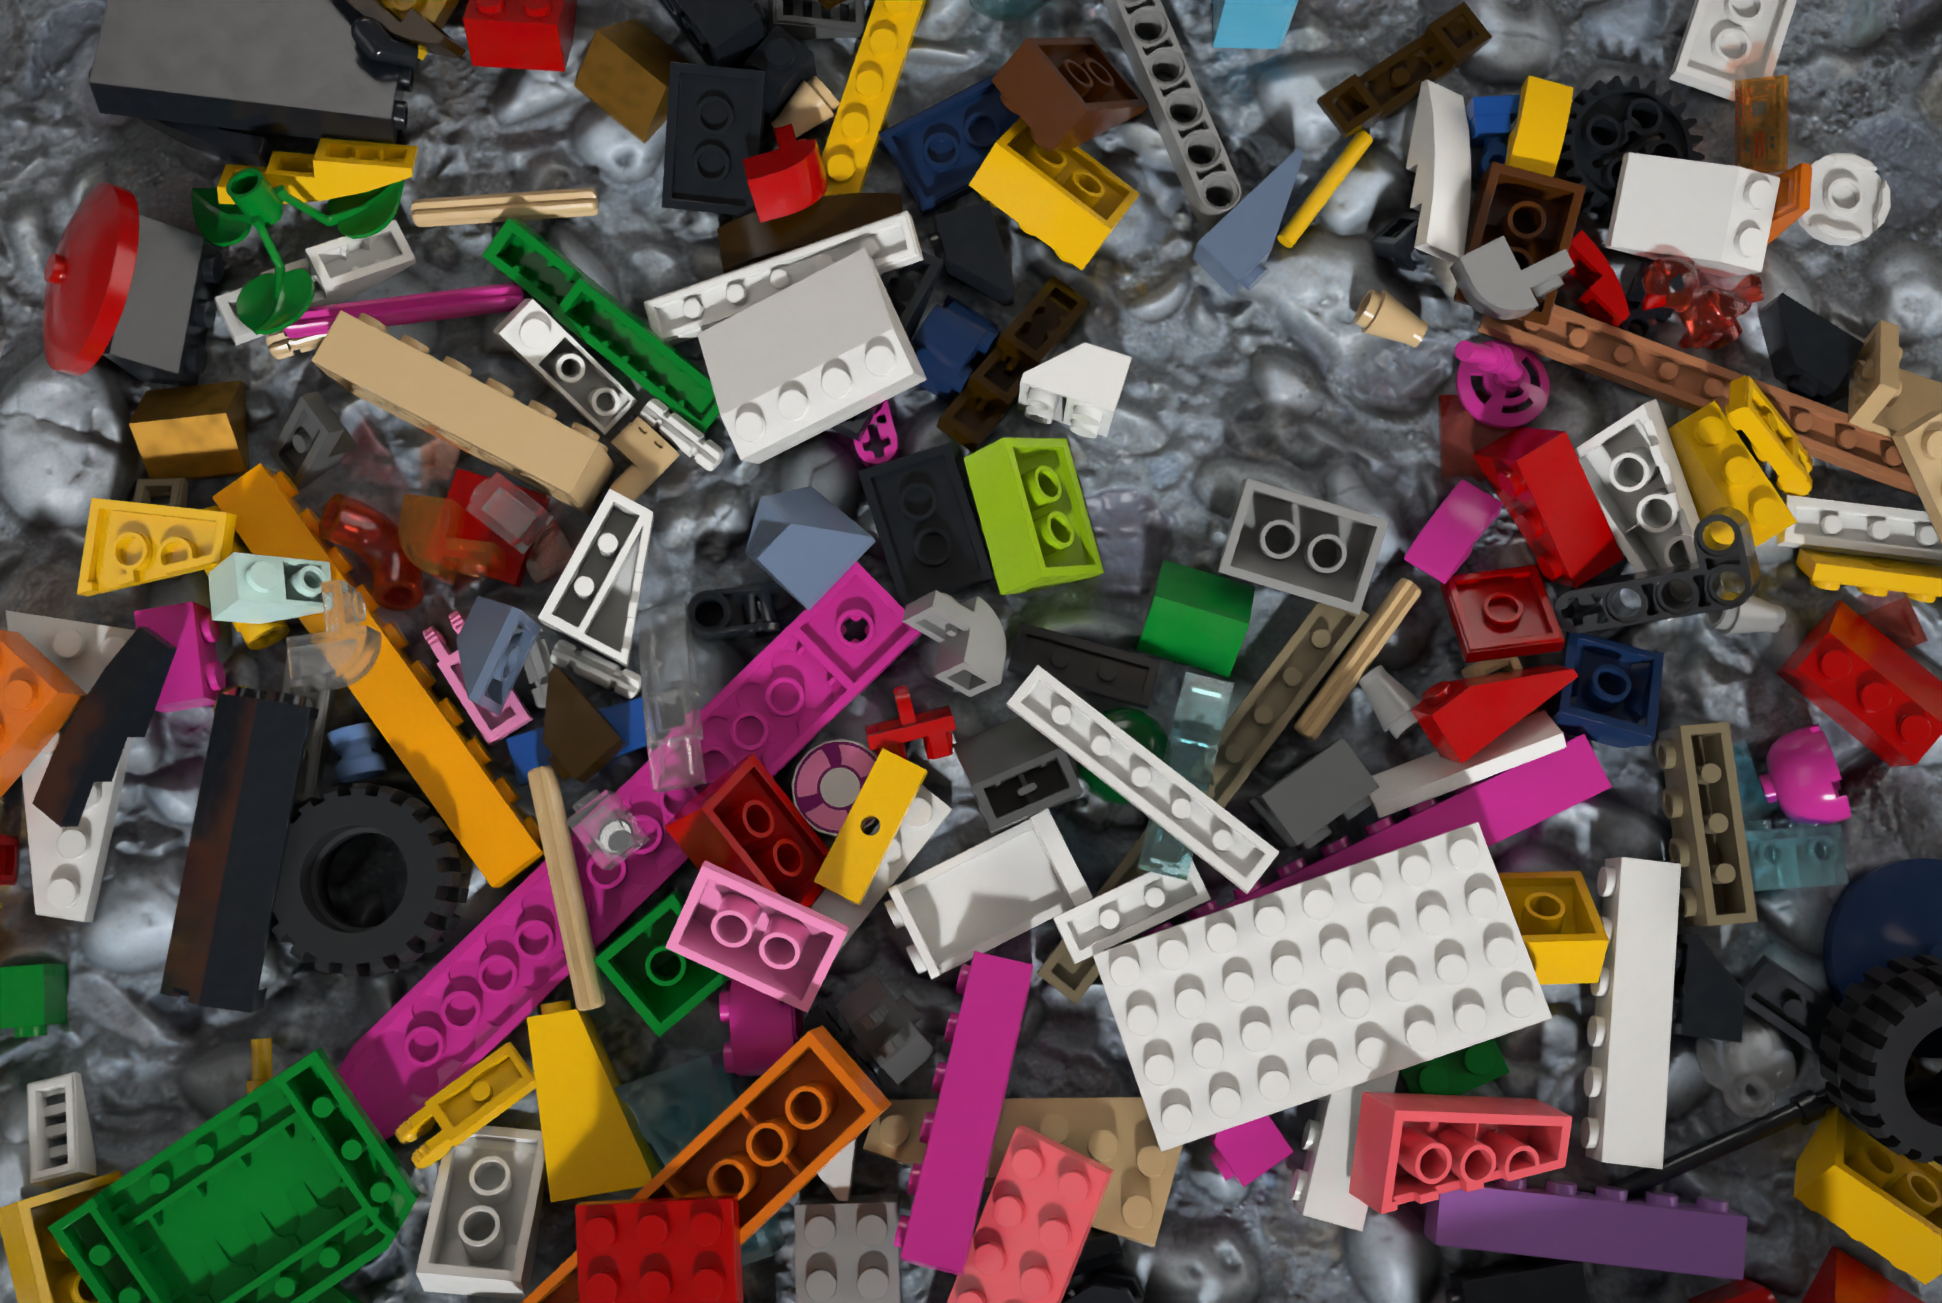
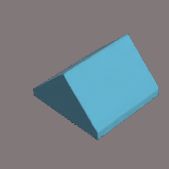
[1212,0,1299,49]

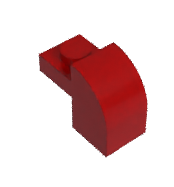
[742,124,828,223]

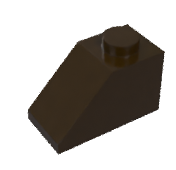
[543,666,629,784]

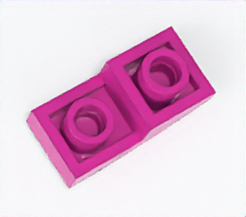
[1404,479,1503,584]

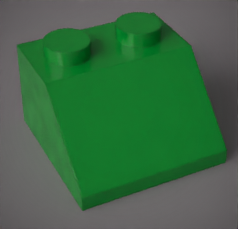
[594,888,730,1037]

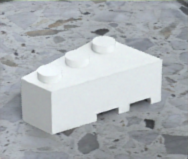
[538,488,654,668]

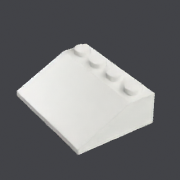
[697,247,927,464]

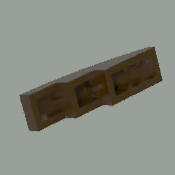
[936,276,1091,453]

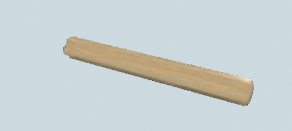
[528,765,605,1011]

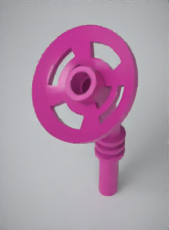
[1454,340,1550,429]

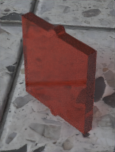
[1438,390,1519,482]

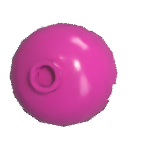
[1758,723,1851,826]

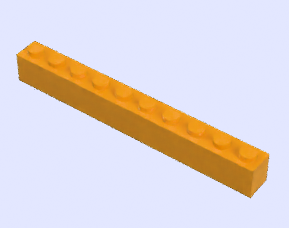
[212,463,545,889]

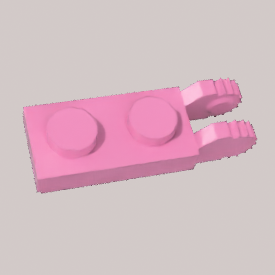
[423,609,534,746]

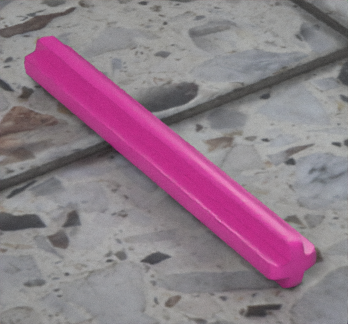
[284,282,525,338]

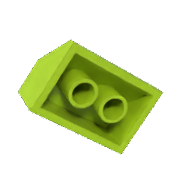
[963,437,1104,595]

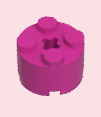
[719,979,803,1077]

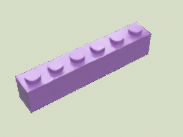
[1424,1178,1747,1280]

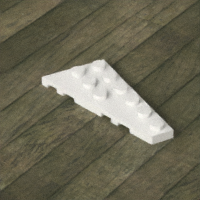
[6,610,136,922]

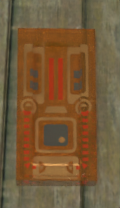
[1735,74,1788,173]

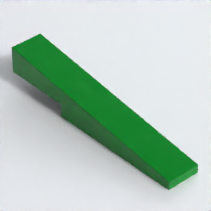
[482,218,720,434]

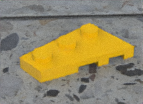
[77,497,237,596]

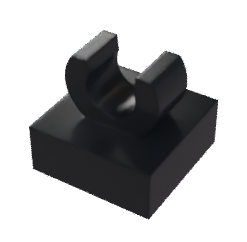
[1369,212,1430,271]

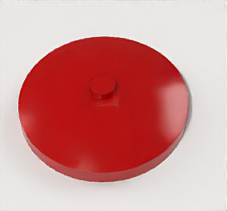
[43,182,140,376]

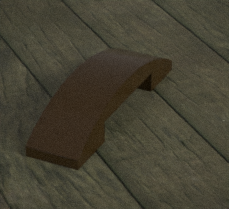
[347,0,466,58]
[1317,2,1492,138]
[717,193,903,274]

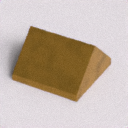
[574,18,691,144]
[129,380,250,481]

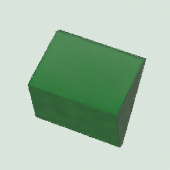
[1136,559,1255,678]

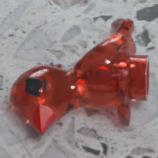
[1642,256,1764,350]

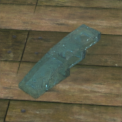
[1138,672,1234,881]

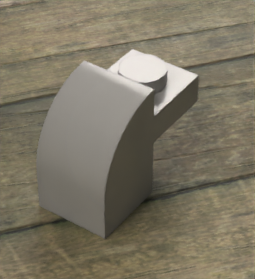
[1450,235,1574,320]
[902,590,1007,697]

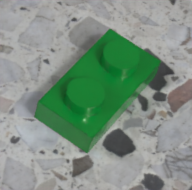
[1398,1038,1510,1095]

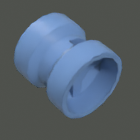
[327,722,388,783]

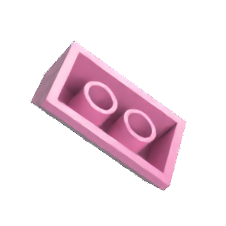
[665,861,849,1013]

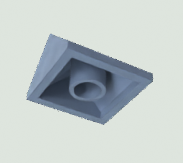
[745,486,876,611]
[456,596,541,716]

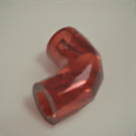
[319,493,424,611]

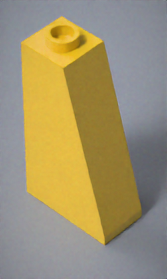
[527,1000,659,1202]

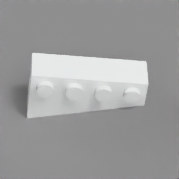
[1574,399,1723,621]

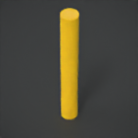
[1277,130,1373,248]

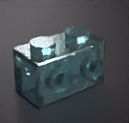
[1744,818,1849,891]

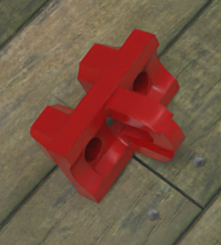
[865,685,956,760]

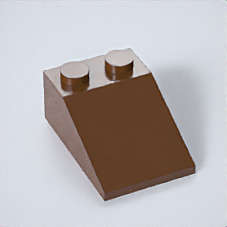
[991,37,1149,152]
[1453,162,1586,326]

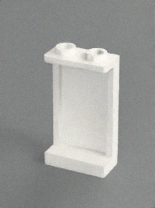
[884,809,1093,979]

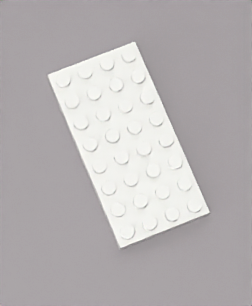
[1093,822,1552,1152]

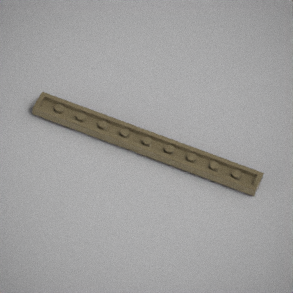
[1036,602,1369,1004]

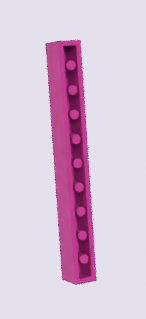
[1143,731,1612,936]

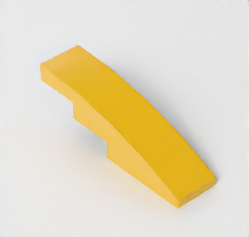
[217,138,418,204]

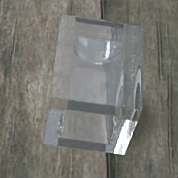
[466,471,554,555]
[566,789,650,870]

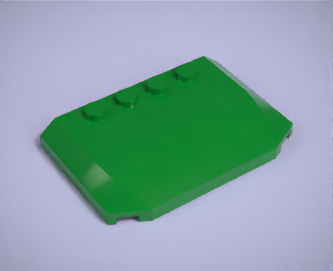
[47,1046,421,1303]

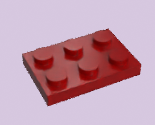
[575,1195,743,1303]

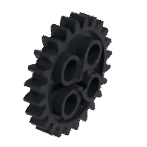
[1556,75,1705,223]

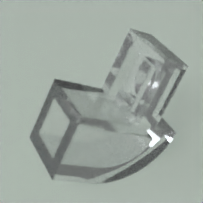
[286,579,382,693]

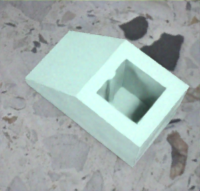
[208,552,334,624]

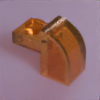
[398,493,507,585]

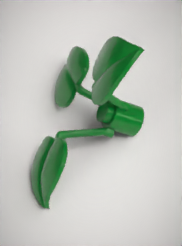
[191,168,404,335]

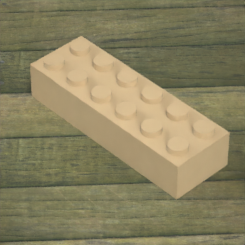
[311,310,616,516]

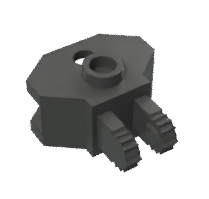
[834,973,937,1085]

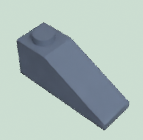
[1192,148,1304,297]

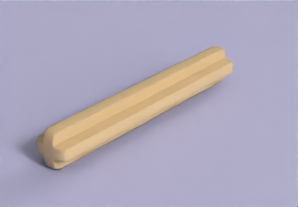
[411,188,599,227]
[1294,578,1421,741]

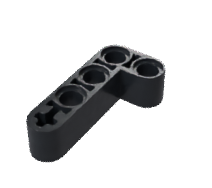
[1554,507,1761,633]

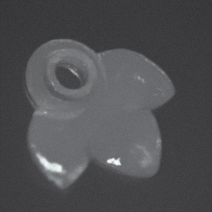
[1696,1017,1796,1119]

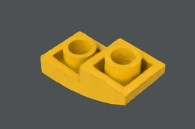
[1505,75,1574,177]

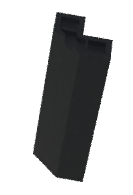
[160,687,319,1013]

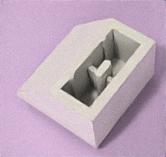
[1017,342,1132,438]

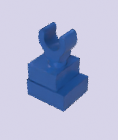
[1465,95,1520,178]

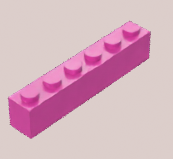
[894,951,1033,1276]

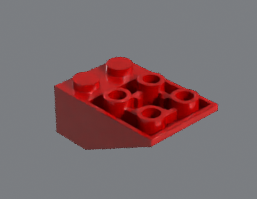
[463,0,577,72]

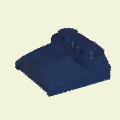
[1547,631,1664,748]

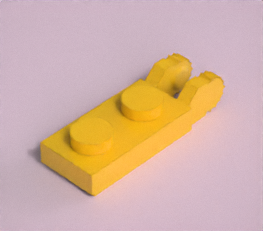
[1725,375,1813,497]
[394,1041,536,1170]

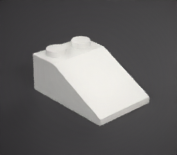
[1605,152,1780,278]
[416,1125,546,1300]

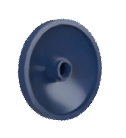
[1823,858,1942,1058]

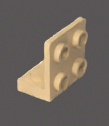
[1848,320,1942,438]

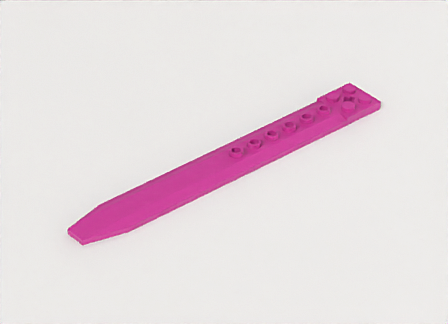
[337,561,922,1140]

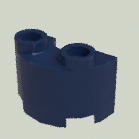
[912,295,1001,402]

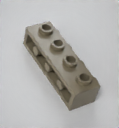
[1655,722,1758,927]

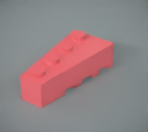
[1349,1092,1573,1214]

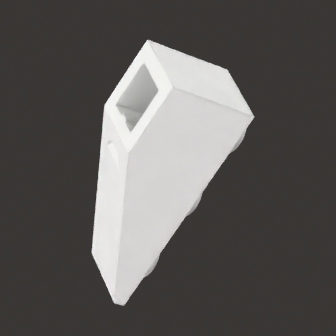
[492,298,637,435]

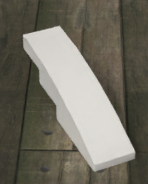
[1406,79,1471,263]
[215,219,416,346]

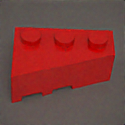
[1472,427,1624,588]

